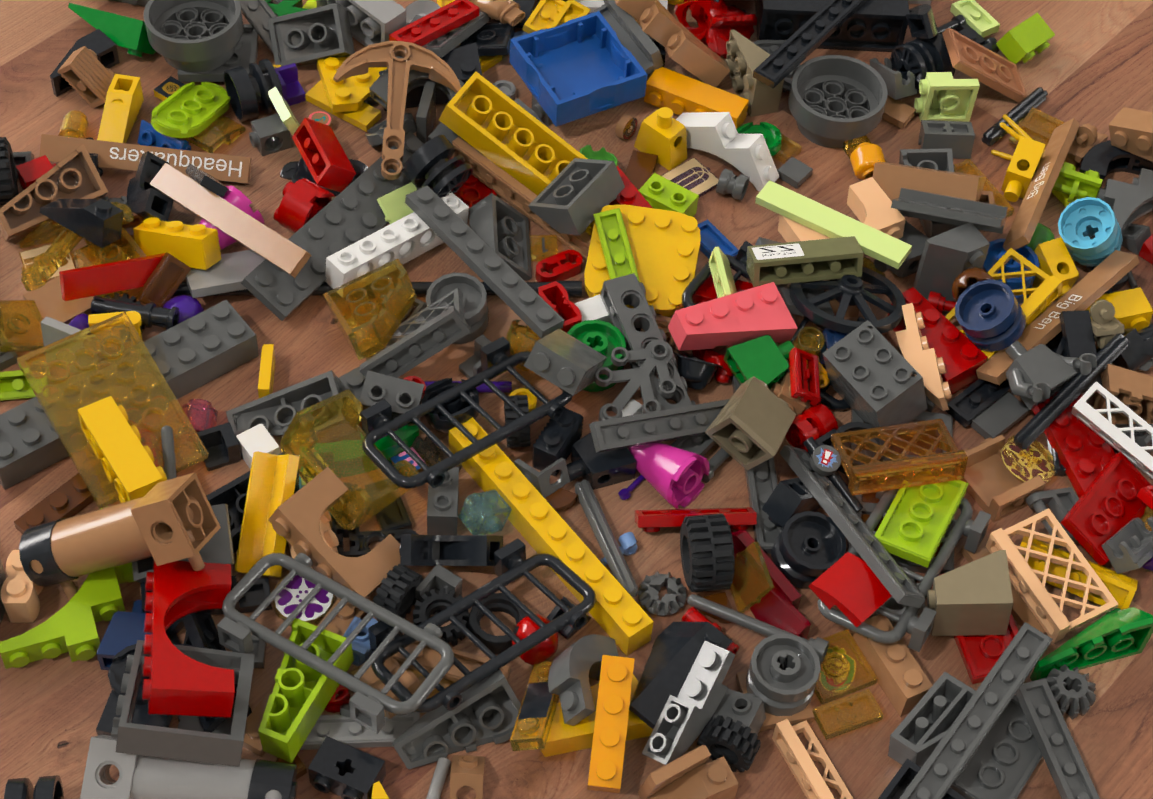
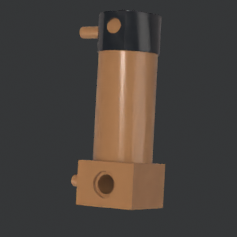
[19,472,221,601]

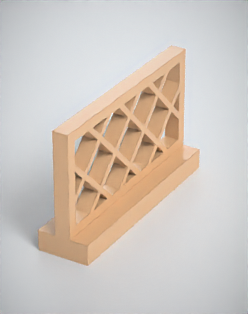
[986,508,1118,643]

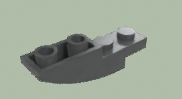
[642,641,735,765]

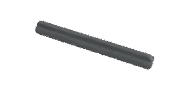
[574,480,638,597]

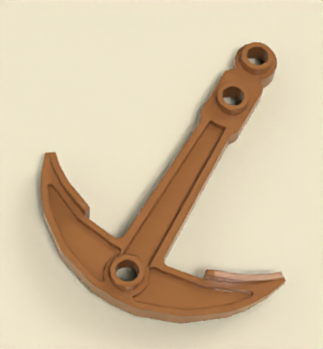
[333,41,461,180]

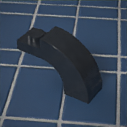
[127,151,174,222]

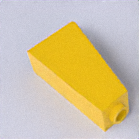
[527,674,653,757]

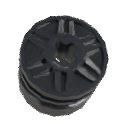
[890,33,956,94]
[224,59,284,122]
[402,135,473,198]

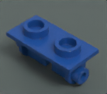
[137,120,191,151]

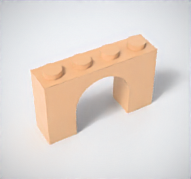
[778,177,906,242]

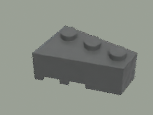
[888,672,996,768]

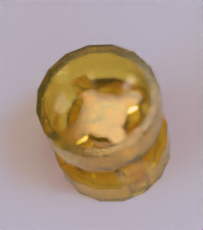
[793,327,825,360]

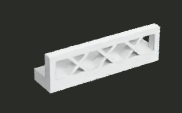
[1071,381,1153,480]

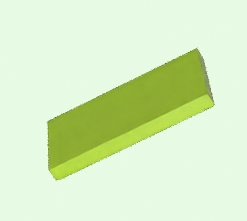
[874,463,969,568]

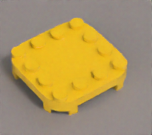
[584,204,701,317]

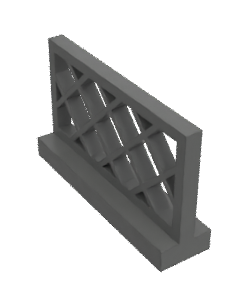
[891,188,1008,234]
[359,288,471,378]

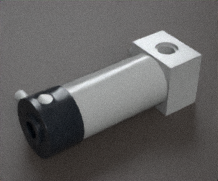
[80,735,297,799]

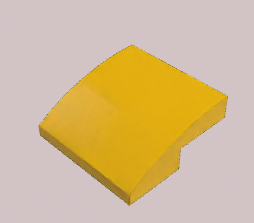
[523,0,591,34]

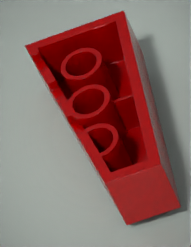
[887,287,988,395]

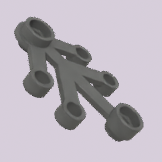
[594,340,676,421]

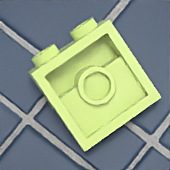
[914,72,980,122]

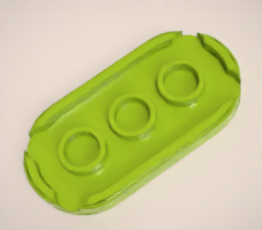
[151,82,230,138]

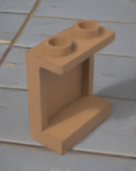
[953,435,1046,523]

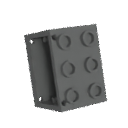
[822,320,928,439]

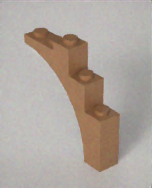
[615,0,730,87]

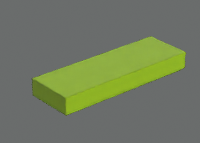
[593,208,639,282]

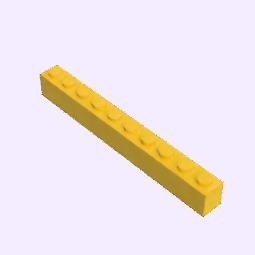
[449,417,654,656]

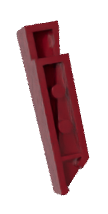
[730,527,811,639]

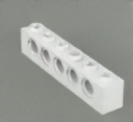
[325,192,469,297]

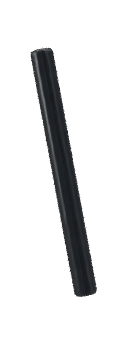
[1013,334,1129,450]

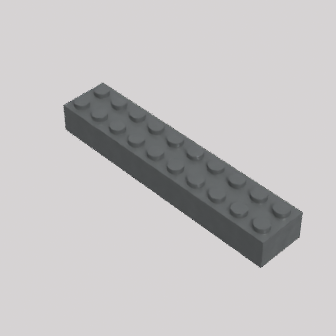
[0,300,259,490]

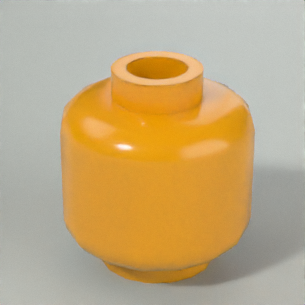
[850,142,886,180]

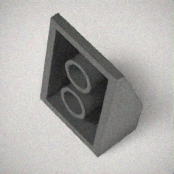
[268,3,355,66]

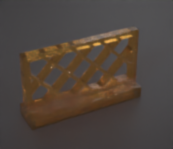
[831,418,968,495]

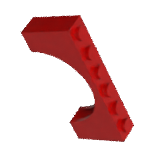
[142,561,235,718]

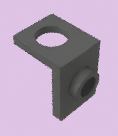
[514,458,570,498]

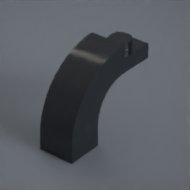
[1079,140,1153,188]
[399,534,503,566]

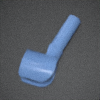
[600,532,638,566]

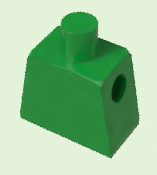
[724,335,794,390]

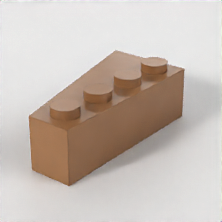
[1093,364,1153,425]

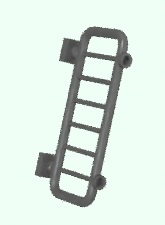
[817,475,991,652]
[217,553,454,734]

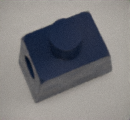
[97,600,150,670]

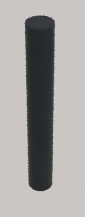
[803,437,863,513]

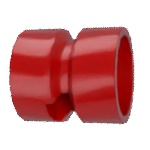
[785,403,838,452]

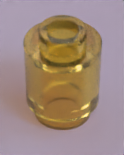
[58,110,89,139]

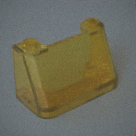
[280,389,419,530]

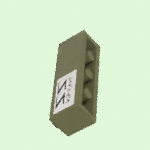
[746,236,864,287]

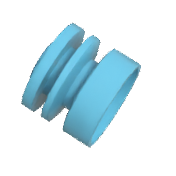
[1058,197,1123,267]

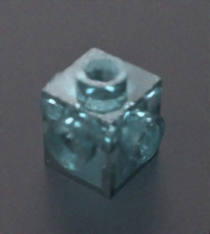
[458,489,512,535]

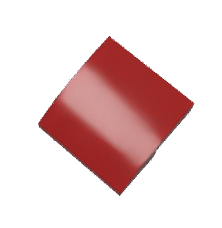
[808,552,892,628]

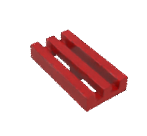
[789,347,821,406]

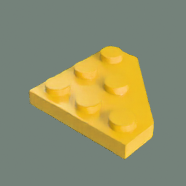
[317,57,387,113]

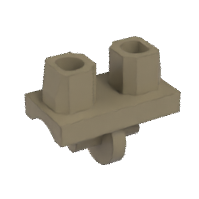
[1089,300,1124,349]

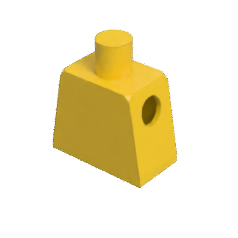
[634,107,687,171]
[1001,136,1046,202]
[1032,237,1079,299]

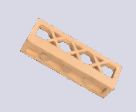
[772,719,853,799]

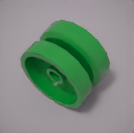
[567,320,626,392]

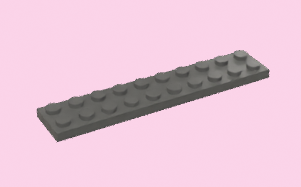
[241,131,424,321]

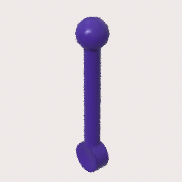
[618,475,645,500]

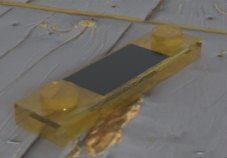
[510,661,559,751]

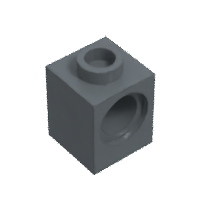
[249,113,291,156]

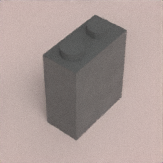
[524,329,607,396]

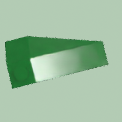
[68,3,156,57]
[1030,607,1153,681]

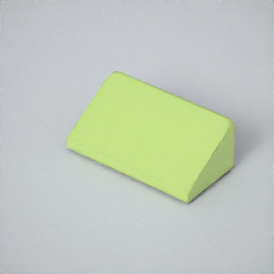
[708,247,737,298]

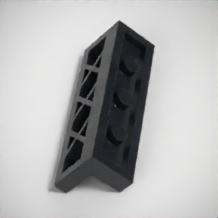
[166,611,252,733]

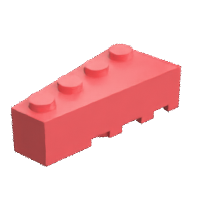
[668,282,798,351]

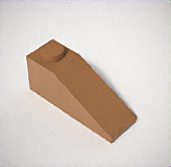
[647,756,739,799]

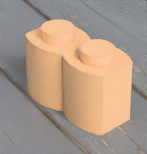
[1,550,43,623]

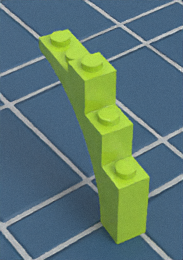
[0,506,135,669]

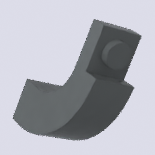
[548,634,619,726]

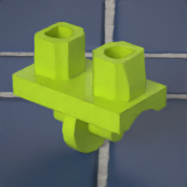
[1052,162,1103,203]

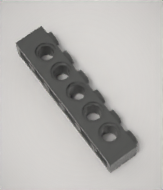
[600,273,696,412]

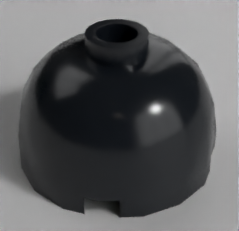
[421,378,479,434]

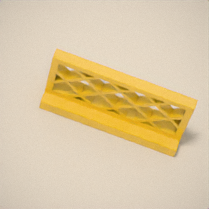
[945,248,1062,360]

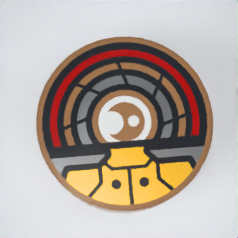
[615,114,638,141]

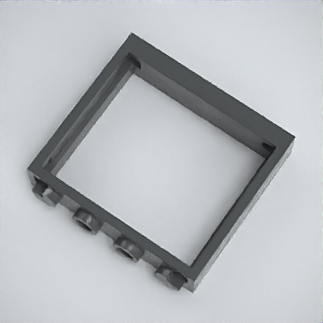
[111,640,255,767]

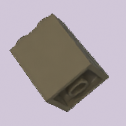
[705,376,796,471]
[924,550,1013,636]

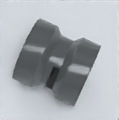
[716,169,750,201]

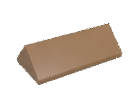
[873,162,986,201]

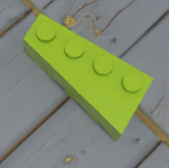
[258,618,354,763]

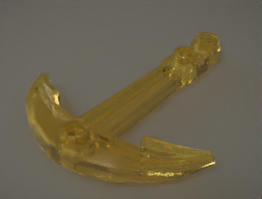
[17,202,134,291]

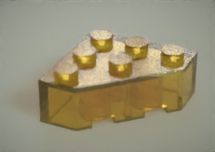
[323,259,417,360]

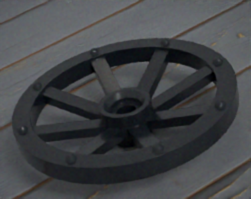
[789,267,906,334]

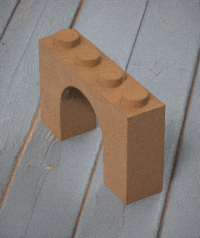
[268,467,400,610]

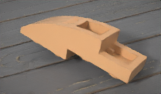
[896,303,952,411]

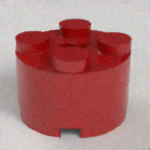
[274,178,335,233]

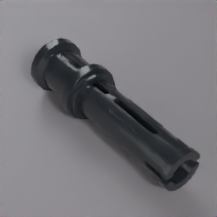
[91,296,180,329]

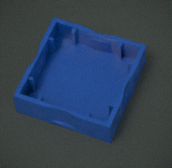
[510,11,648,127]

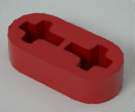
[535,250,583,282]

